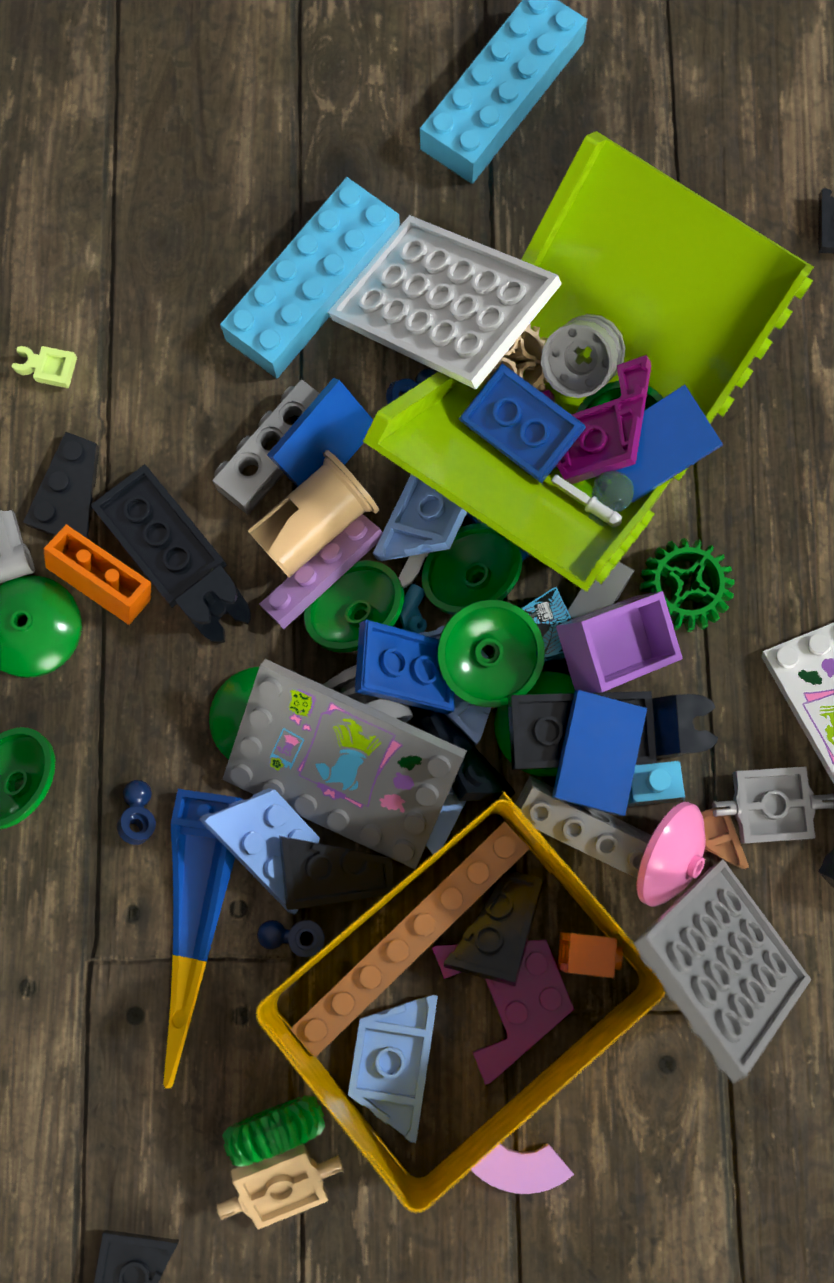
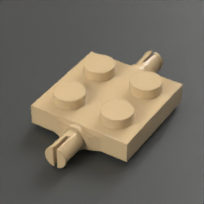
[217,1143,344,1229]

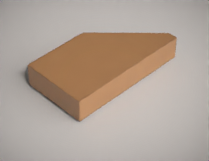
[701,808,749,869]

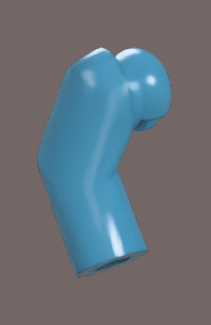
[399,584,427,634]

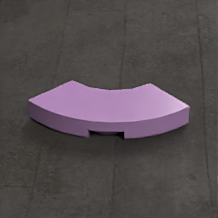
[471,1143,574,1194]

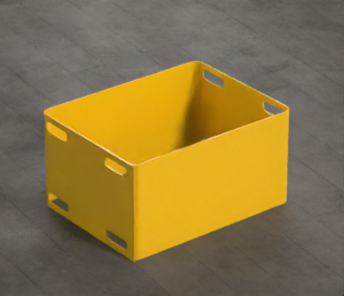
[257,792,665,1212]

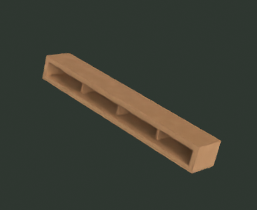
[290,822,530,1057]

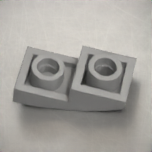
[568,562,635,619]

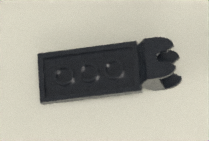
[90,464,251,644]
[508,691,718,770]

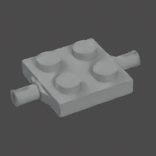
[712,767,834,844]

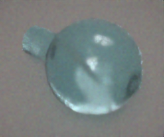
[591,470,634,513]

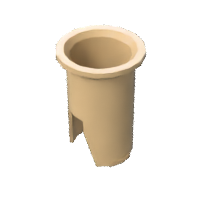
[248,450,379,578]

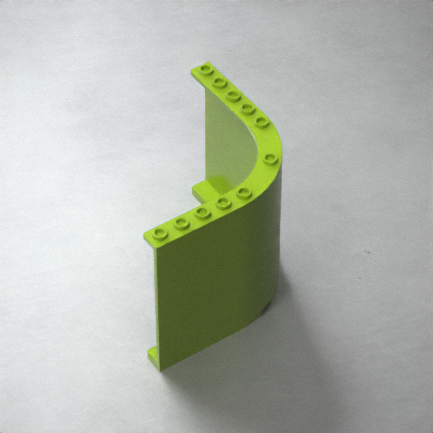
[363,131,814,592]

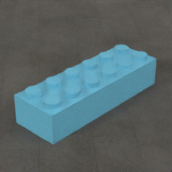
[420,0,587,184]
[220,177,400,379]

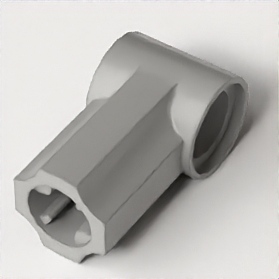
[0,510,35,583]

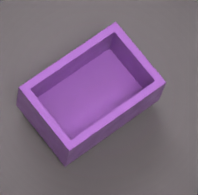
[556,591,683,693]

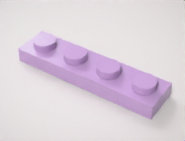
[259,514,383,629]

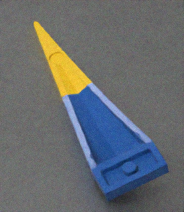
[163,789,244,1088]

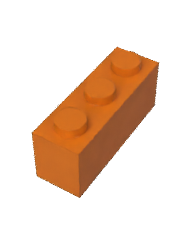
[44,524,151,625]
[557,932,623,978]

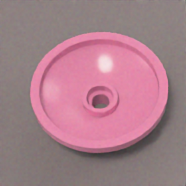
[637,802,706,907]

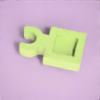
[12,346,77,388]

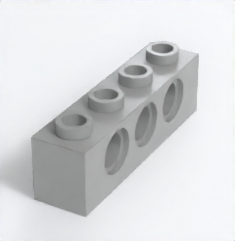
[212,379,320,515]
[515,776,652,878]

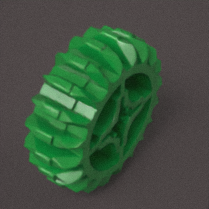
[639,538,735,632]
[222,1095,325,1167]

